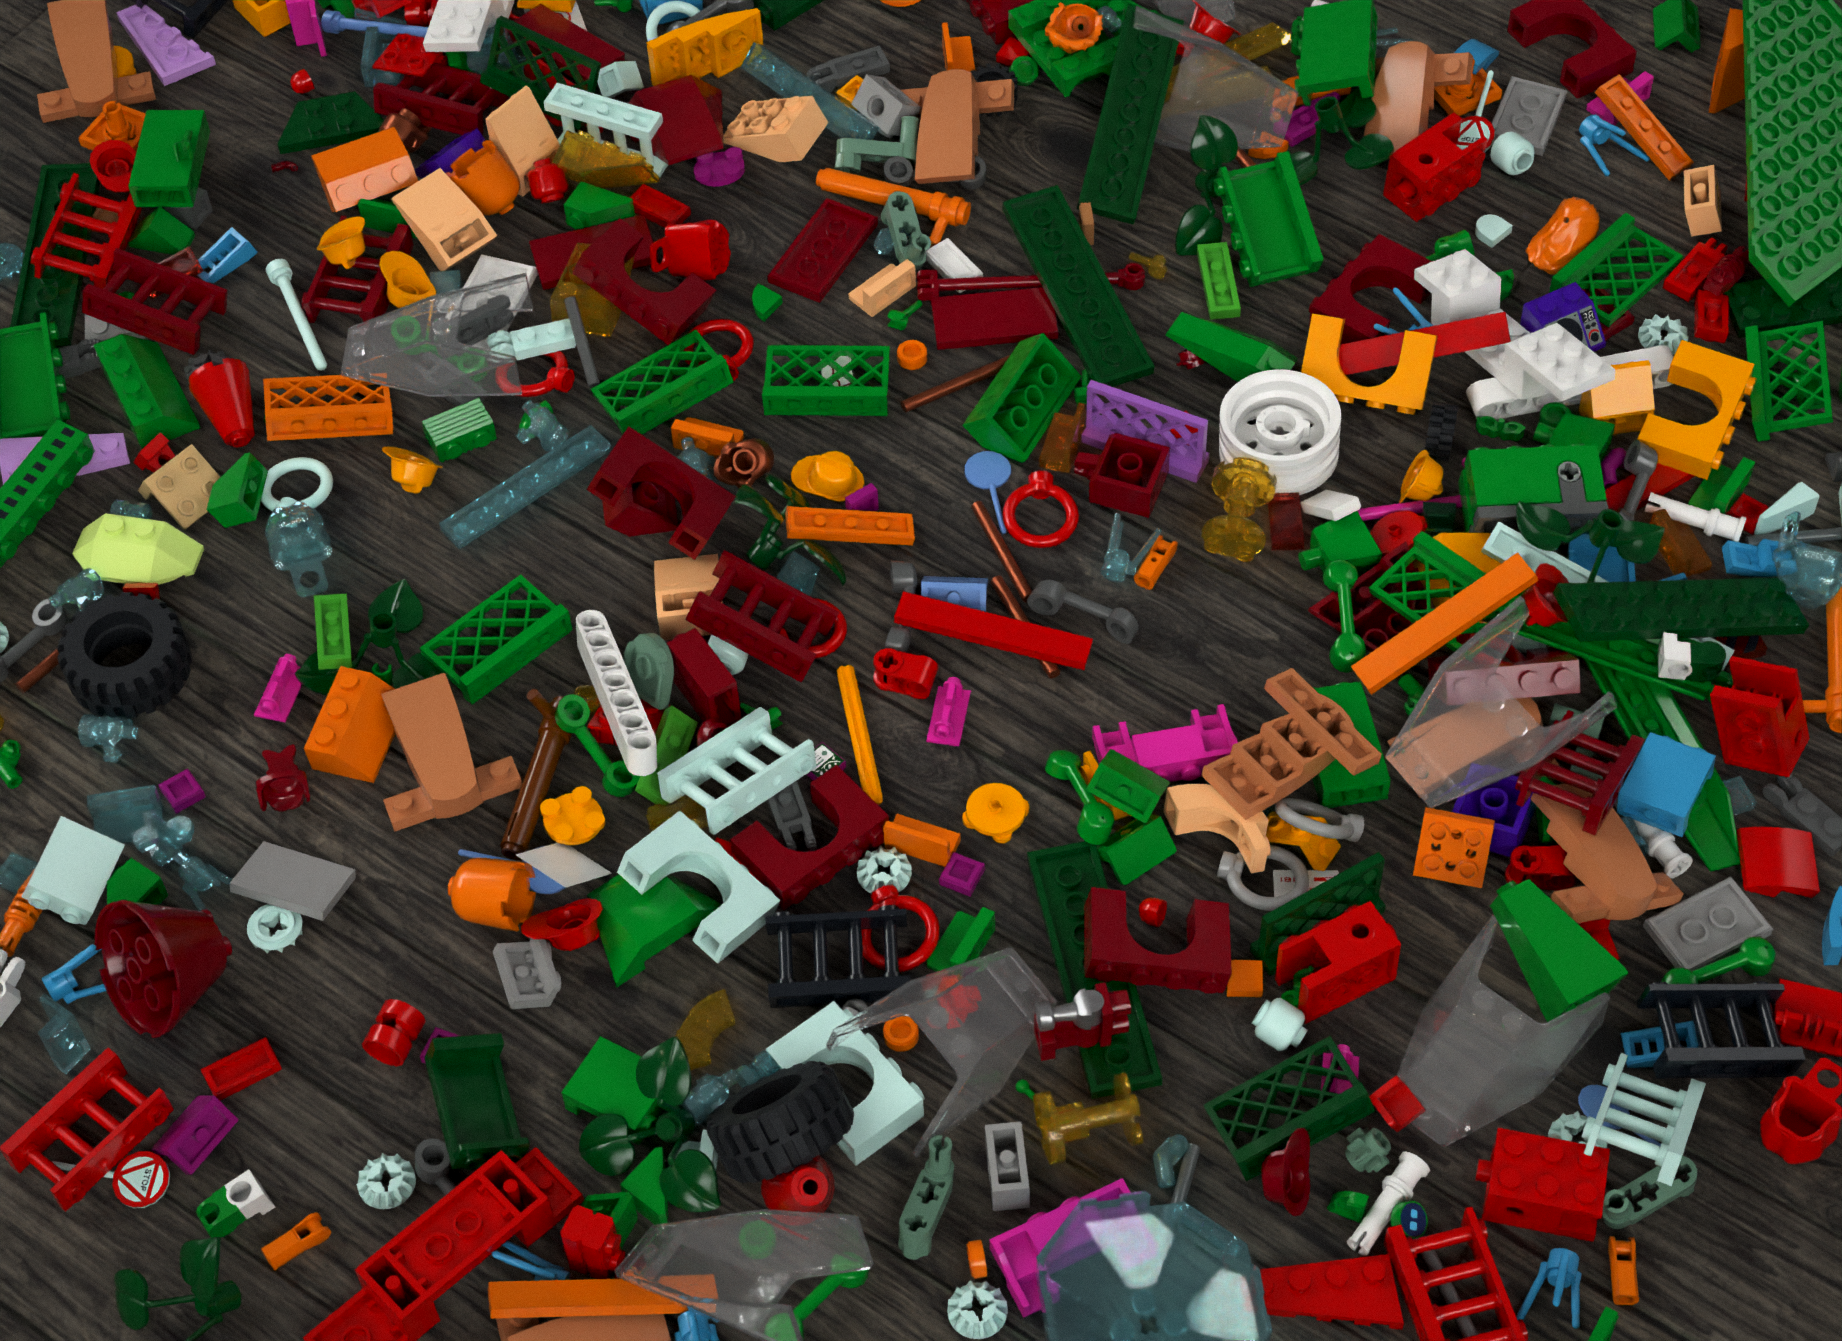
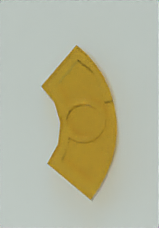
[675,989,735,1070]

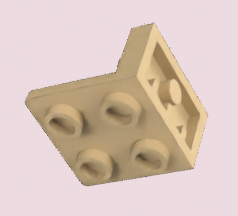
[138,444,220,529]

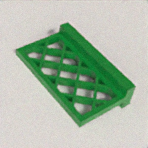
[1549,212,1683,327]
[1745,321,1833,442]
[591,330,734,435]
[762,345,890,416]
[1369,531,1524,661]
[420,574,573,705]

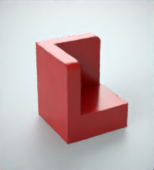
[1369,1075,1426,1132]

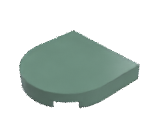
[623,633,674,710]

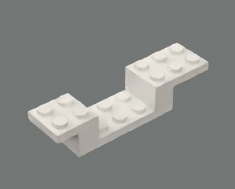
[423,0,515,52]
[1414,249,1615,401]

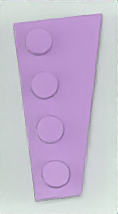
[116,4,216,86]
[0,433,130,485]

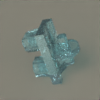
[131,810,195,867]

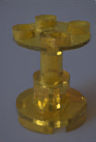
[1202,457,1277,562]
[1033,1072,1144,1165]

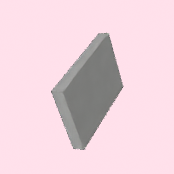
[1492,76,1568,156]
[230,841,356,921]
[1643,877,1773,971]

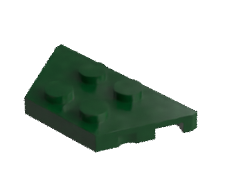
[278,91,384,154]

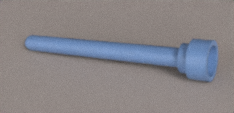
[321,10,428,38]

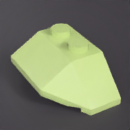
[72,513,204,585]

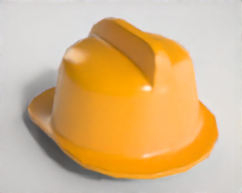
[316,216,365,269]
[379,251,436,316]
[382,446,443,494]
[1399,450,1444,504]
[791,451,864,502]

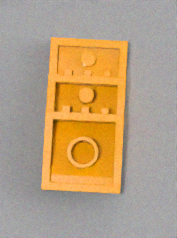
[646,8,764,86]

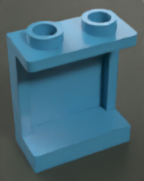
[1566,533,1636,582]
[1617,732,1716,837]

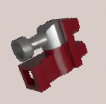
[1033,982,1131,1061]

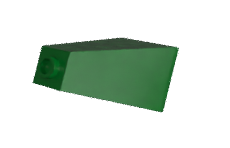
[1490,879,1628,1026]

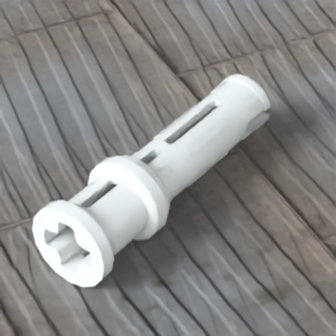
[1644,492,1747,542]
[1614,799,1693,878]
[1347,1151,1430,1256]

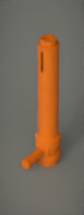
[816,167,971,247]
[1803,577,1842,733]

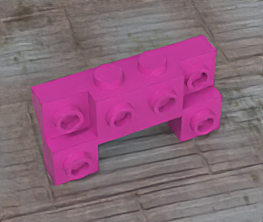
[1092,704,1238,782]
[989,1178,1157,1318]

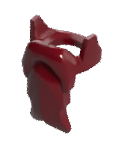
[256,744,310,812]

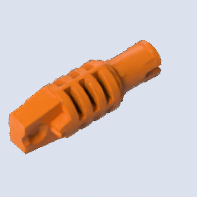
[0,869,43,957]

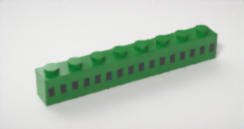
[0,419,95,568]

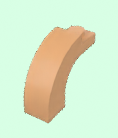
[1163,784,1271,874]

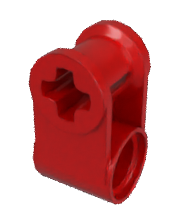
[873,648,939,699]
[1505,845,1575,891]

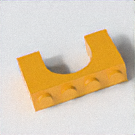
[1301,314,1437,415]
[1637,340,1757,480]

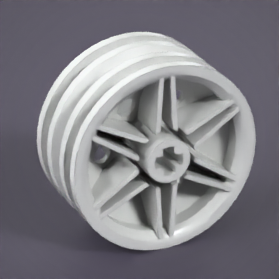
[1219,369,1341,498]

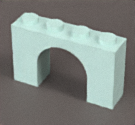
[617,811,781,964]
[766,1001,925,1166]

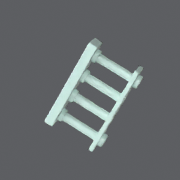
[544,83,668,183]
[657,707,816,835]
[1581,1053,1706,1186]

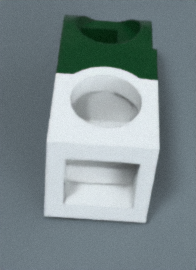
[1658,632,1726,681]

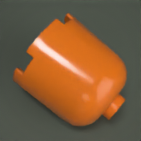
[446,140,520,216]
[448,857,536,932]

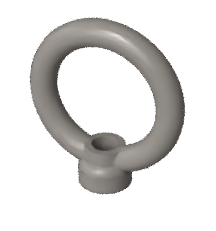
[1275,798,1364,842]
[1217,845,1309,911]

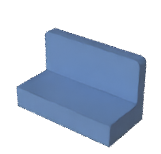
[921,576,988,612]

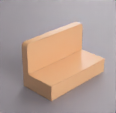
[849,259,916,317]

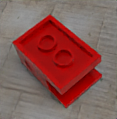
[1383,112,1488,222]
[1710,656,1810,778]
[1275,901,1401,1024]
[1475,1128,1610,1242]

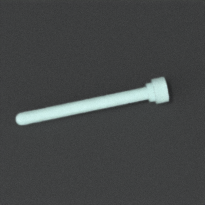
[266,259,327,371]

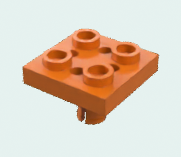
[1434,58,1503,116]
[78,101,145,152]
[1413,807,1495,888]

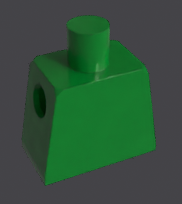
[1533,413,1615,462]
[1298,511,1382,577]

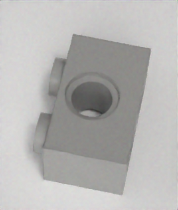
[851,74,921,138]
[985,1122,1030,1211]

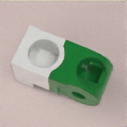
[196,1169,275,1238]

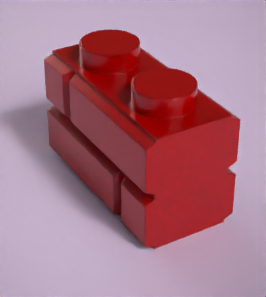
[560,1205,625,1279]

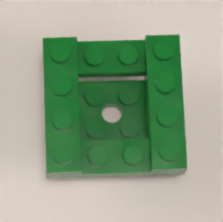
[1008,0,1128,97]

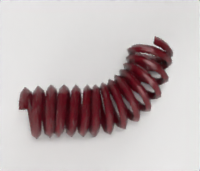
[271,160,298,172]

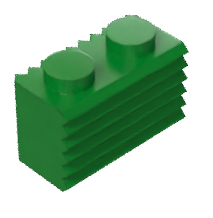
[422,397,497,463]

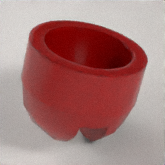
[290,68,315,94]
[1138,897,1167,927]

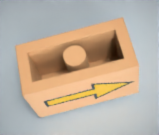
[1684,165,1722,237]

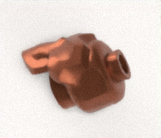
[379,108,432,153]
[714,438,774,488]

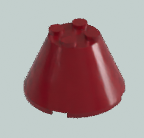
[95,900,232,1038]

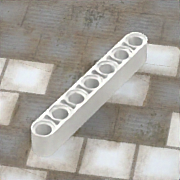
[1466,345,1674,420]
[576,610,657,776]

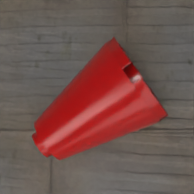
[188,358,255,448]
[761,1155,835,1223]

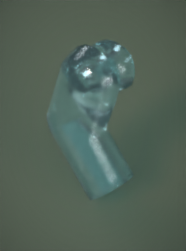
[1097,6,1122,32]
[874,228,910,255]

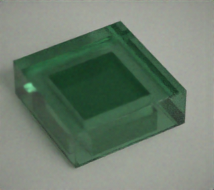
[1421,502,1456,532]

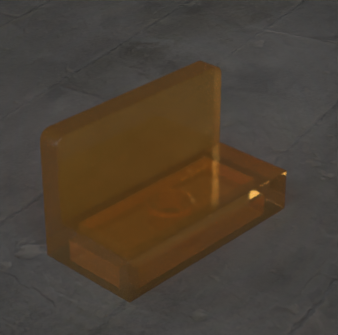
[1039,402,1085,473]
[1650,509,1712,577]

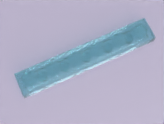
[741,42,879,140]
[439,425,611,550]

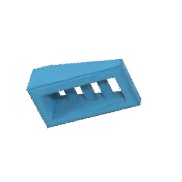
[190,227,258,284]
[1621,1021,1699,1068]

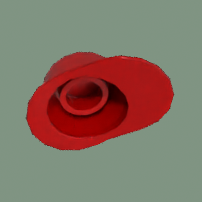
[1190,0,1241,52]
[89,140,136,192]
[1521,563,1569,627]
[521,898,603,951]

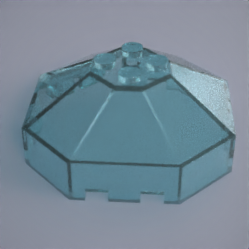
[1035,1191,1272,1341]

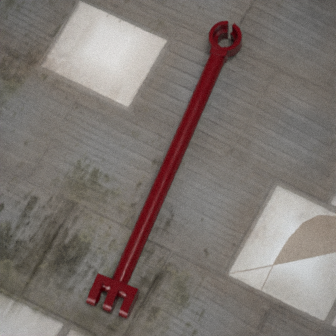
[916,263,1145,301]

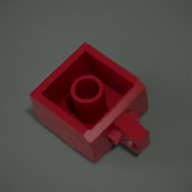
[1074,433,1170,518]

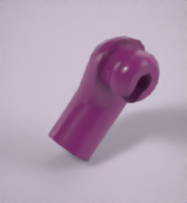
[1600,448,1627,490]

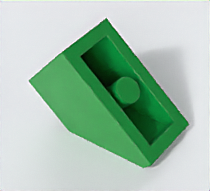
[564,181,635,230]
[206,452,268,528]
[107,857,169,905]

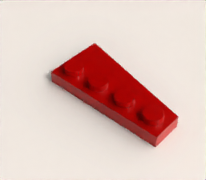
[1240,1254,1404,1330]

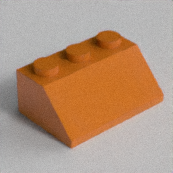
[1708,8,1745,114]
[311,127,418,212]
[304,666,395,783]

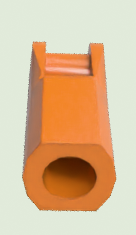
[1134,535,1178,590]
[261,1212,331,1271]
[1608,1236,1639,1305]

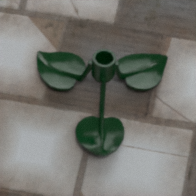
[1290,86,1395,185]
[1175,115,1238,256]
[735,474,846,586]
[1516,501,1665,583]
[295,579,448,695]
[579,1037,721,1212]
[114,1237,241,1341]

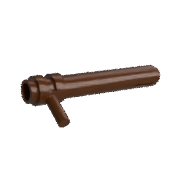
[500,689,572,860]

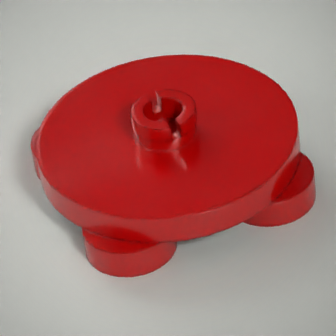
[1370,511,1428,558]

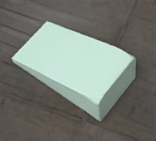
[1754,482,1819,535]

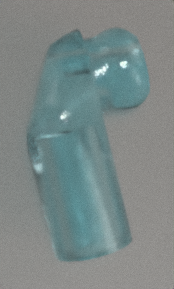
[1153,1134,1189,1188]

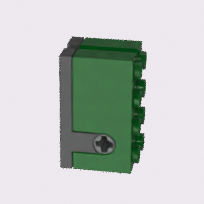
[1458,443,1608,545]

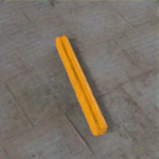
[837,665,883,805]

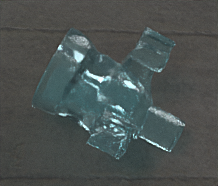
[515,400,570,451]
[677,437,716,481]
[49,568,104,613]
[78,714,138,763]
[682,1069,740,1125]

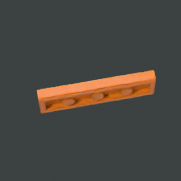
[1595,74,1694,181]
[785,506,915,546]

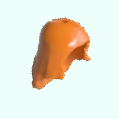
[1045,2,1103,54]
[1526,197,1600,275]

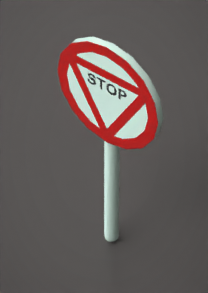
[1457,70,1495,152]
[52,1151,170,1208]

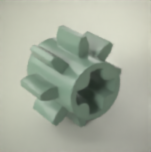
[1345,1127,1391,1173]

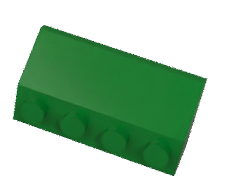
[962,333,1082,463]
[93,334,200,449]

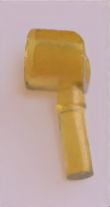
[1129,252,1167,279]

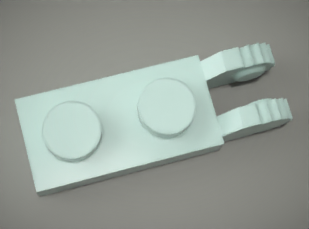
[487,318,576,362]

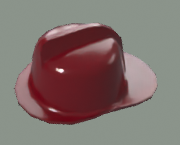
[1261,1128,1310,1216]

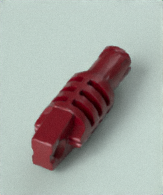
[1703,246,1750,296]

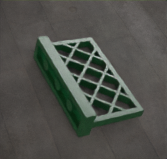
[480,16,601,130]
[1250,852,1386,976]
[1203,1036,1375,1181]

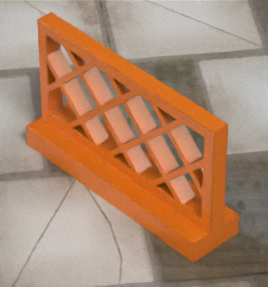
[263,372,393,441]

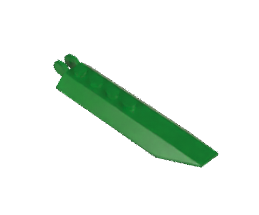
[1482,590,1733,704]
[1583,658,1740,872]

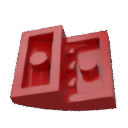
[1736,827,1820,898]

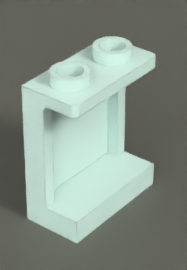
[22,816,125,925]

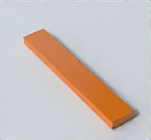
[1351,552,1539,695]
[488,1276,719,1319]

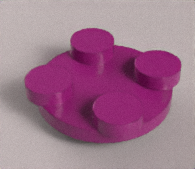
[694,147,745,187]

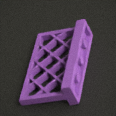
[1082,380,1210,483]

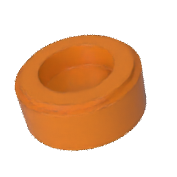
[897,340,927,370]
[883,1014,919,1052]
[966,1239,987,1279]

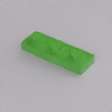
[1197,242,1241,320]
[314,593,352,670]
[635,706,698,808]

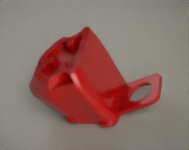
[649,219,731,281]
[1760,1058,1842,1164]

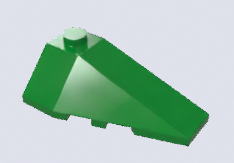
[1166,312,1298,382]

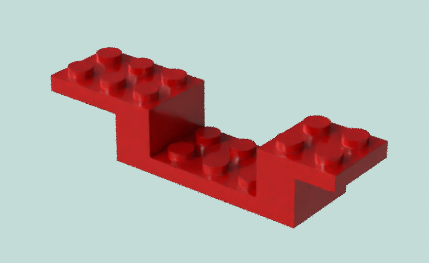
[303,1147,584,1341]

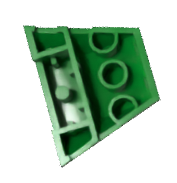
[587,874,722,987]

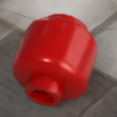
[526,158,569,204]

